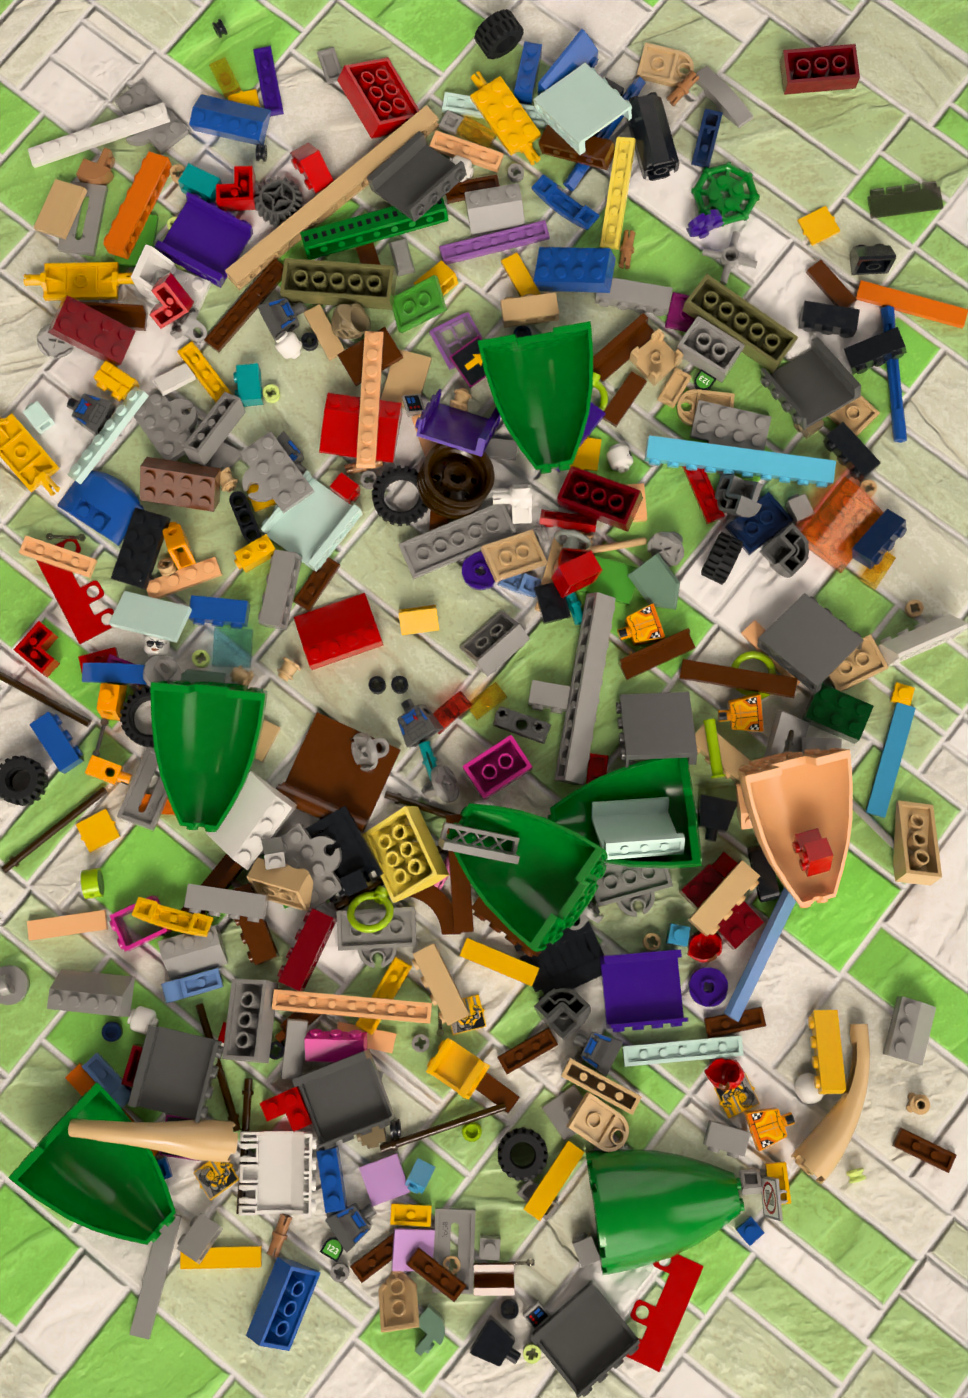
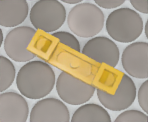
[131,896,214,937]

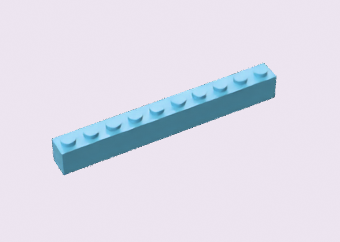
[644,435,836,488]

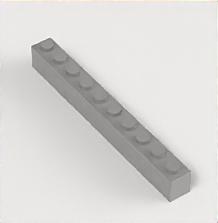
[554,592,616,785]

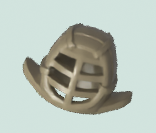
[331,302,371,339]

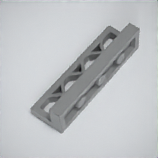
[438,822,520,864]

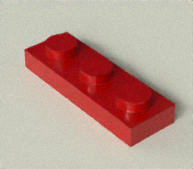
[539,509,597,533]

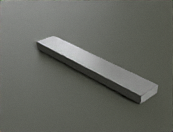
[129,1214,182,1340]

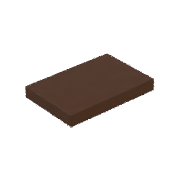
[337,327,403,386]

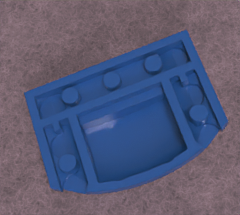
[57,470,144,546]

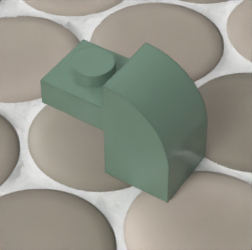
[415,1304,445,1356]

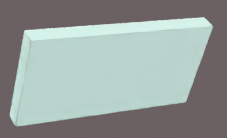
[109,591,192,643]

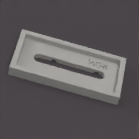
[57,181,108,257]
[764,711,810,757]
[117,747,168,831]
[432,1208,476,1294]

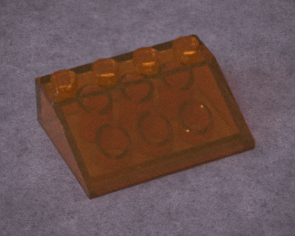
[801,476,884,573]

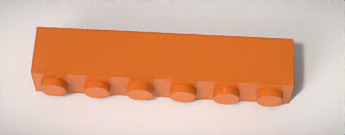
[103,151,172,260]

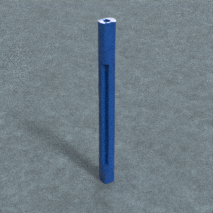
[563,77,646,191]
[881,306,907,443]

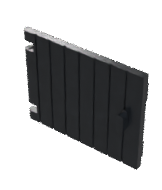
[305,805,384,903]
[514,917,605,1001]

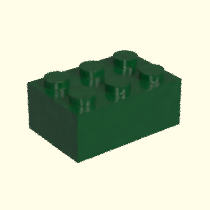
[802,683,874,744]

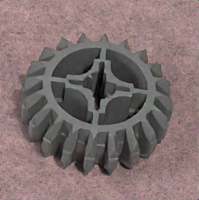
[254,176,304,226]

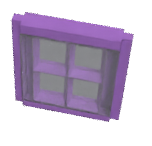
[429,312,483,370]

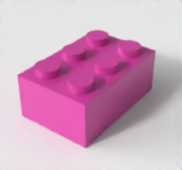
[462,735,533,800]

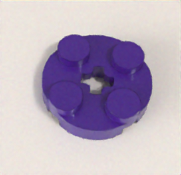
[686,209,724,239]
[462,552,496,590]
[688,967,728,1007]

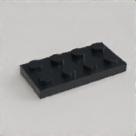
[111,508,171,590]

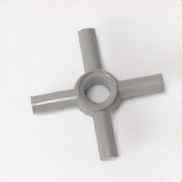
[702,231,758,285]

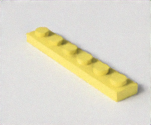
[600,137,636,250]

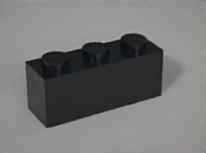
[798,301,860,338]
[844,327,907,374]
[823,422,881,483]

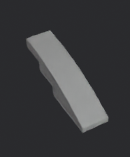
[696,66,753,128]

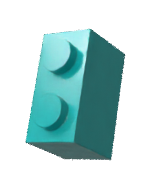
[178,163,222,203]
[233,363,264,407]

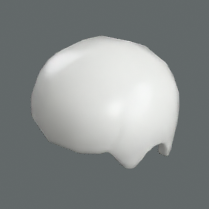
[795,1072,825,1105]

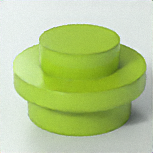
[462,1121,482,1142]

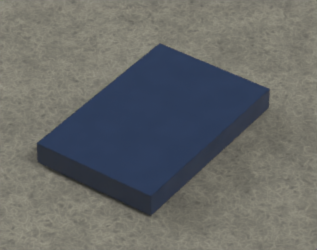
[725,492,793,556]

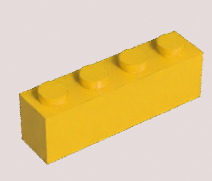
[808,1010,846,1094]

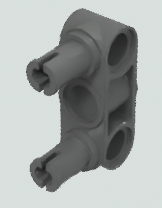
[493,706,551,744]

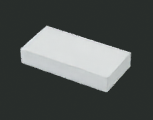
[153,363,196,396]

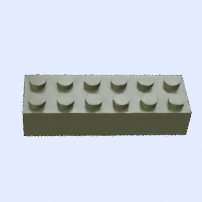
[280,258,397,310]
[682,274,798,373]

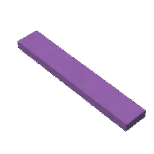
[439,220,550,265]

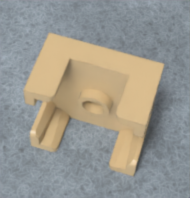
[629,328,684,386]

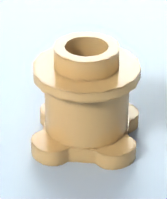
[450,388,472,412]
[220,467,238,492]
[276,657,301,682]
[230,665,255,686]
[906,1093,930,1115]

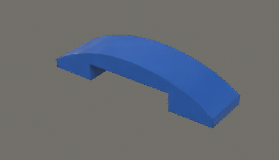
[531,174,600,230]
[82,663,147,685]

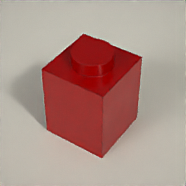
[330,472,361,504]

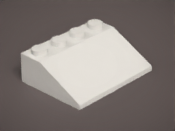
[878,614,968,667]
[206,771,297,870]

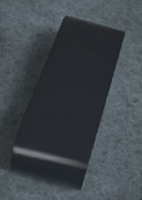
[229,491,262,544]
[747,845,780,903]

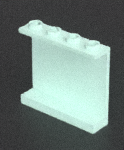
[534,63,632,155]
[261,471,362,572]
[591,797,685,860]

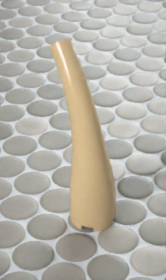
[791,1024,870,1184]
[68,1118,238,1163]

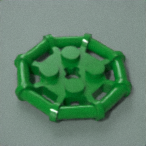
[691,162,760,227]

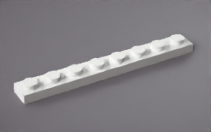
[28,102,170,168]

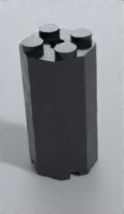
[626,92,680,181]

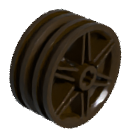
[417,443,495,519]

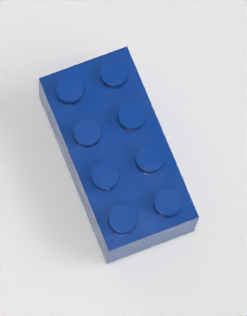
[533,247,616,293]

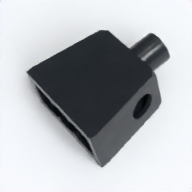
[698,794,737,842]
[470,1315,521,1366]

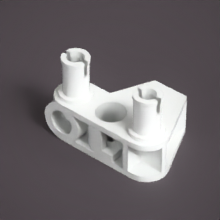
[492,483,532,524]

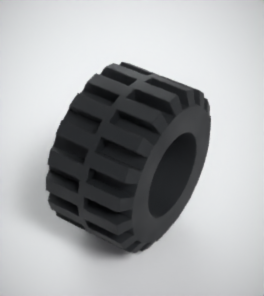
[474,9,524,60]
[701,532,743,585]
[0,755,48,806]
[498,1127,548,1181]

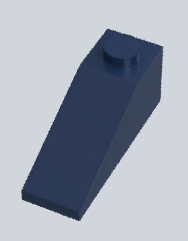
[691,109,723,168]

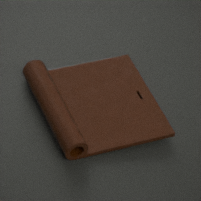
[276,712,401,834]

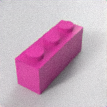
[304,1029,368,1062]

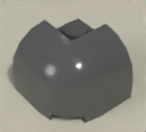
[714,474,763,518]
[759,523,809,578]
[534,988,591,1040]

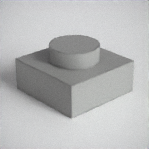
[439,110,463,136]

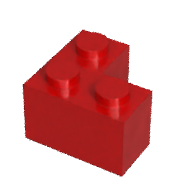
[290,142,334,194]
[216,166,256,211]
[149,272,194,329]
[13,621,60,678]
[792,828,834,877]
[259,1086,312,1132]

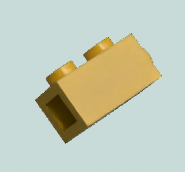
[234,534,276,573]

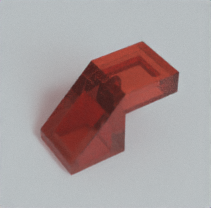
[433,691,472,734]

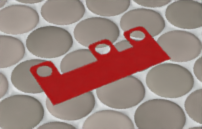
[36,536,114,644]
[626,1254,704,1372]

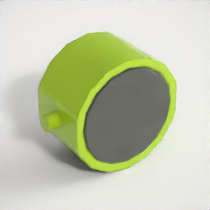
[81,868,104,899]

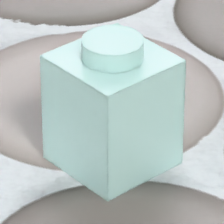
[23,401,55,435]

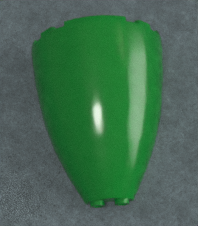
[478,321,593,474]
[151,680,267,832]
[548,758,702,868]
[447,803,608,952]
[8,1082,176,1245]
[585,1149,745,1275]

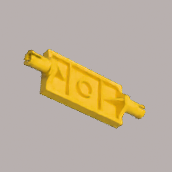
[470,71,541,165]
[23,262,134,301]
[0,413,60,496]

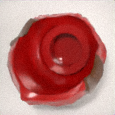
[687,931,723,963]
[704,1058,745,1091]

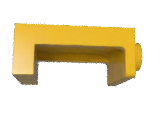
[426,1038,490,1100]

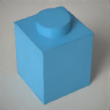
[665,923,691,947]
[405,1158,435,1194]

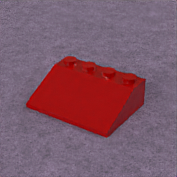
[337,58,420,139]
[319,393,402,463]
[294,593,384,670]

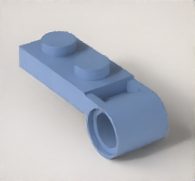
[161,968,224,1003]
[82,1053,132,1108]

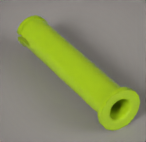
[703,719,726,779]

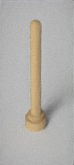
[558,537,647,555]

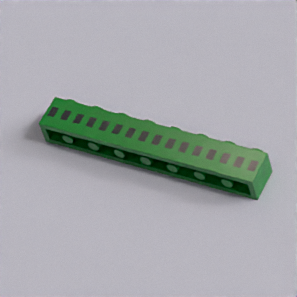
[300,197,449,260]

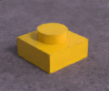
[890,682,915,706]

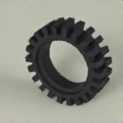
[372,465,428,526]
[120,687,154,748]

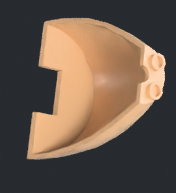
[738,748,853,908]

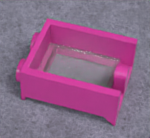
[109,895,172,951]

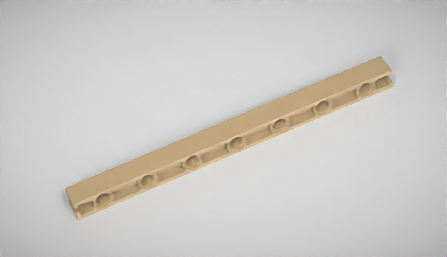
[225,105,439,291]

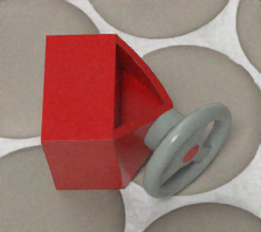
[551,529,603,598]

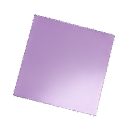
[359,1153,411,1207]
[391,1228,435,1271]

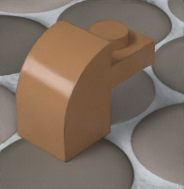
[76,148,115,186]

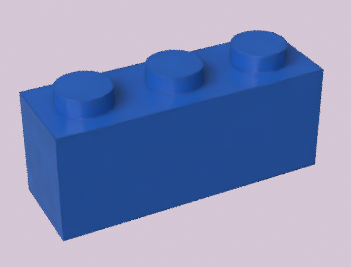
[514,41,542,105]
[189,595,250,629]
[29,712,84,774]
[316,1146,348,1213]

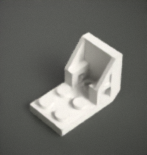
[131,245,211,316]

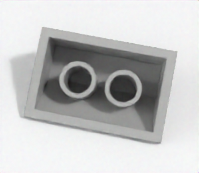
[465,183,525,236]
[677,316,745,383]
[459,610,530,677]
[158,925,228,980]
[883,996,936,1065]

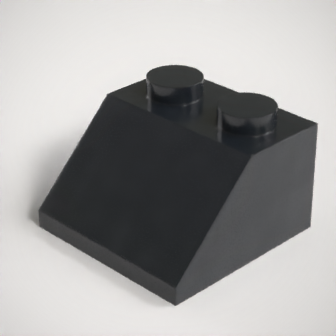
[850,244,896,275]

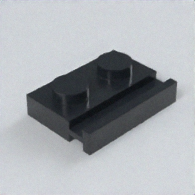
[534,582,571,624]

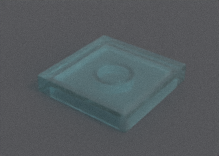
[212,628,253,668]

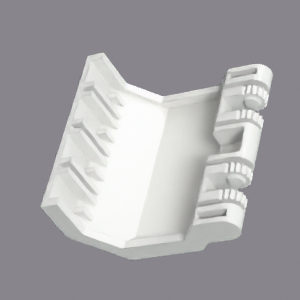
[239,1130,316,1218]

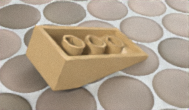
[893,801,942,886]

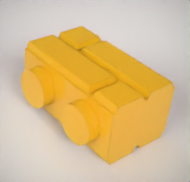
[94,360,140,402]

